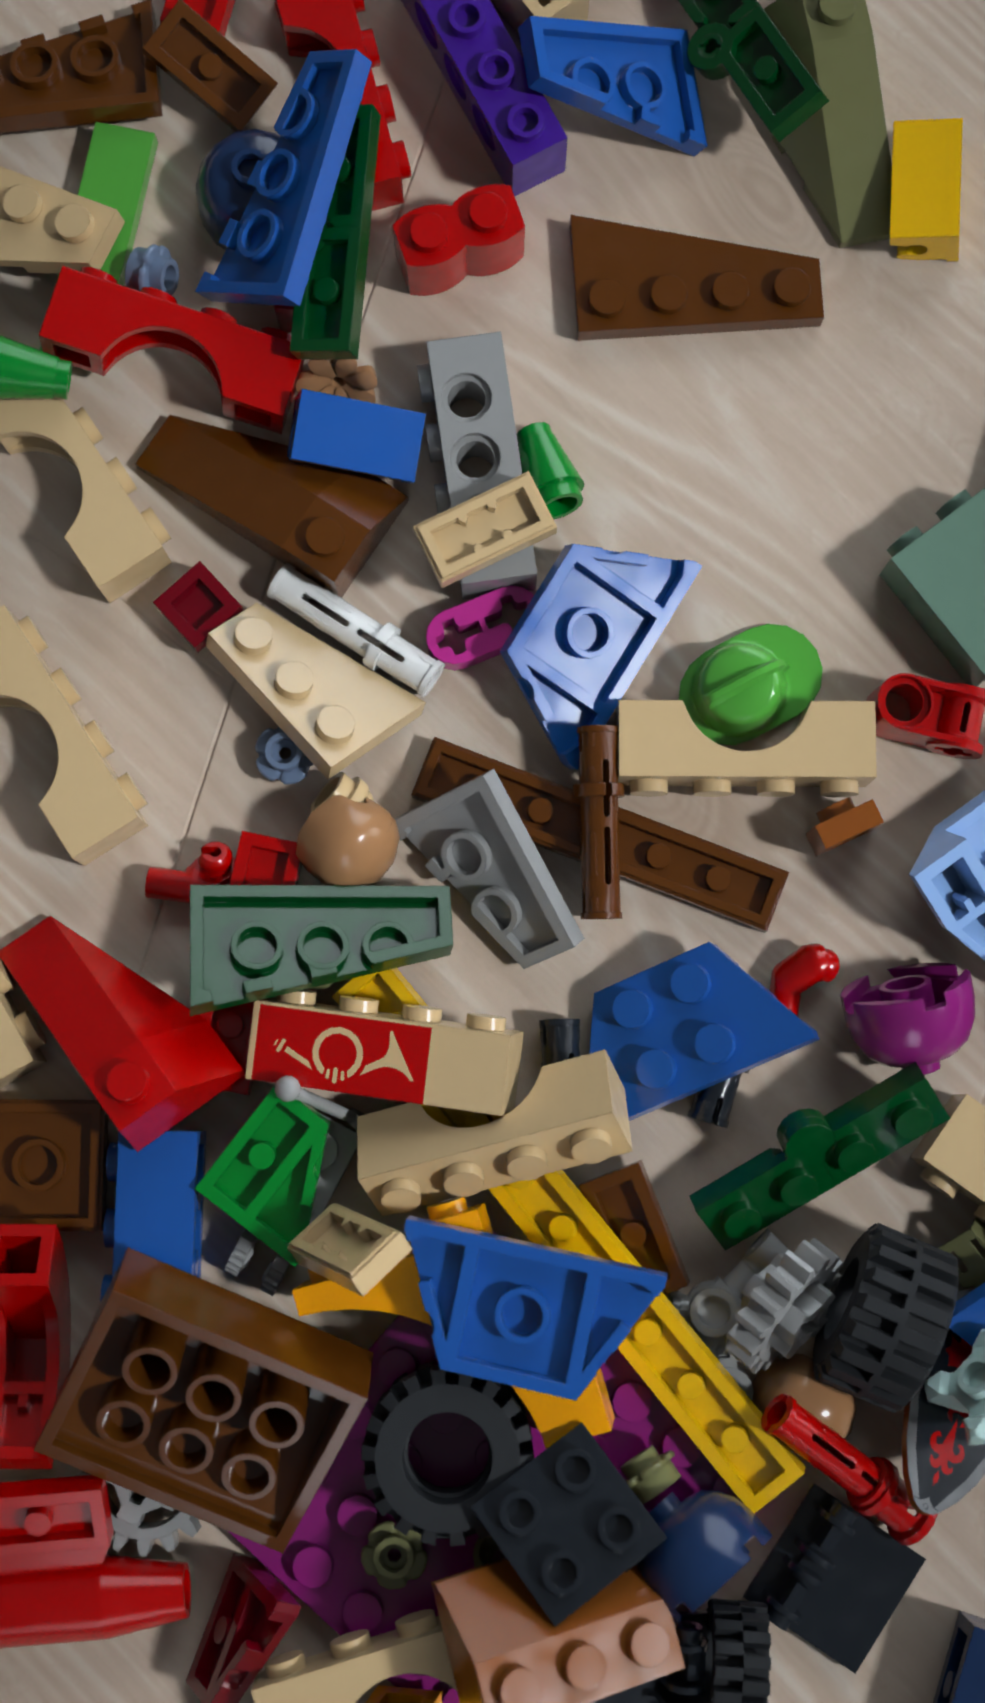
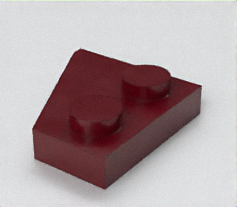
[185,1553,301,1703]

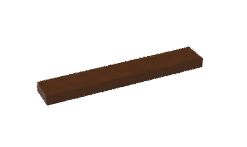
[411,737,789,933]

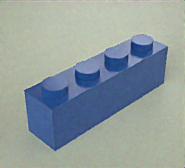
[100,1130,206,1303]

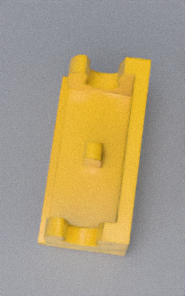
[889,118,963,262]

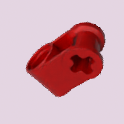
[866,673,985,759]

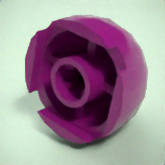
[840,963,975,1075]

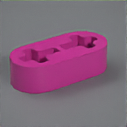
[426,585,534,671]

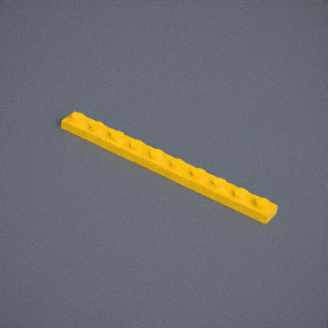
[332,968,806,1514]

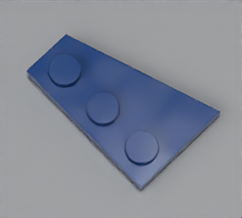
[518,16,707,157]

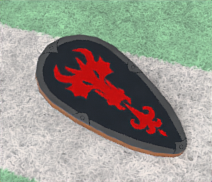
[901,1290,985,1515]

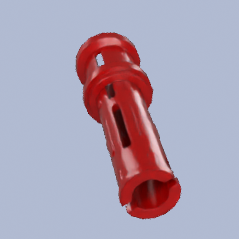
[761,1393,938,1546]

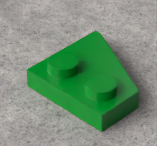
[194,1085,330,1267]

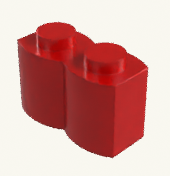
[392,184,525,296]

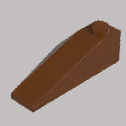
[135,415,409,598]

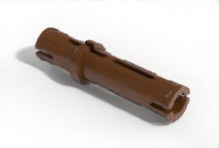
[573,725,624,920]

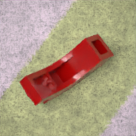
[0,1224,71,1469]

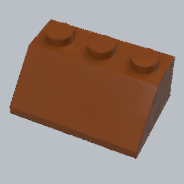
[431,1557,685,1703]

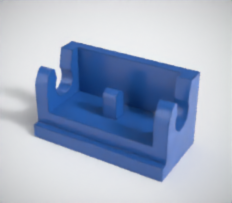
[287,389,426,484]

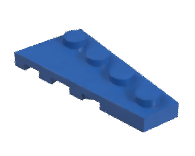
[195,49,372,306]

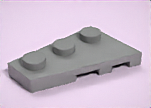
[395,769,585,969]

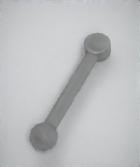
[274,1076,365,1130]

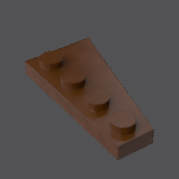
[0,0,163,133]
[570,215,824,341]

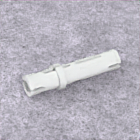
[267,563,445,697]

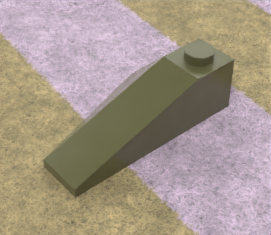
[764,0,892,248]

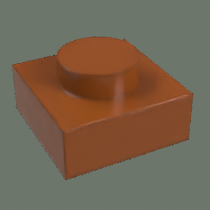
[805,797,884,857]

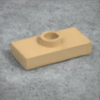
[413,471,557,588]
[287,1203,413,1297]

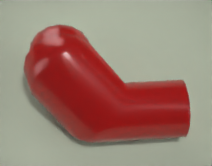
[145,841,235,904]
[769,943,840,1016]

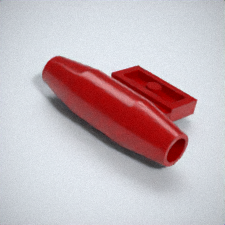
[0,1475,191,1649]

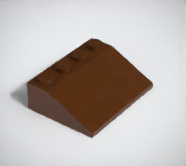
[34,1247,374,1553]

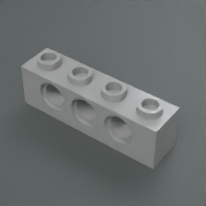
[417,331,537,600]

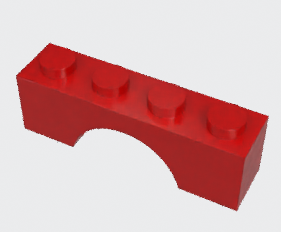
[274,0,412,211]
[39,266,304,435]

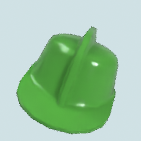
[679,624,823,745]

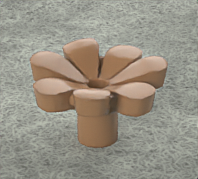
[296,359,378,403]

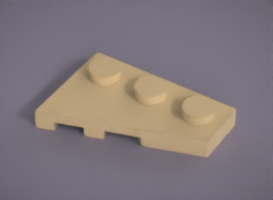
[0,166,125,274]
[206,603,426,779]

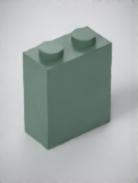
[879,488,985,686]

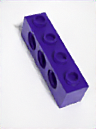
[401,0,568,196]

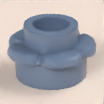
[125,244,179,295]
[255,726,314,785]

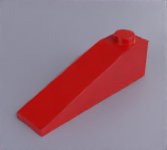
[0,916,246,1152]

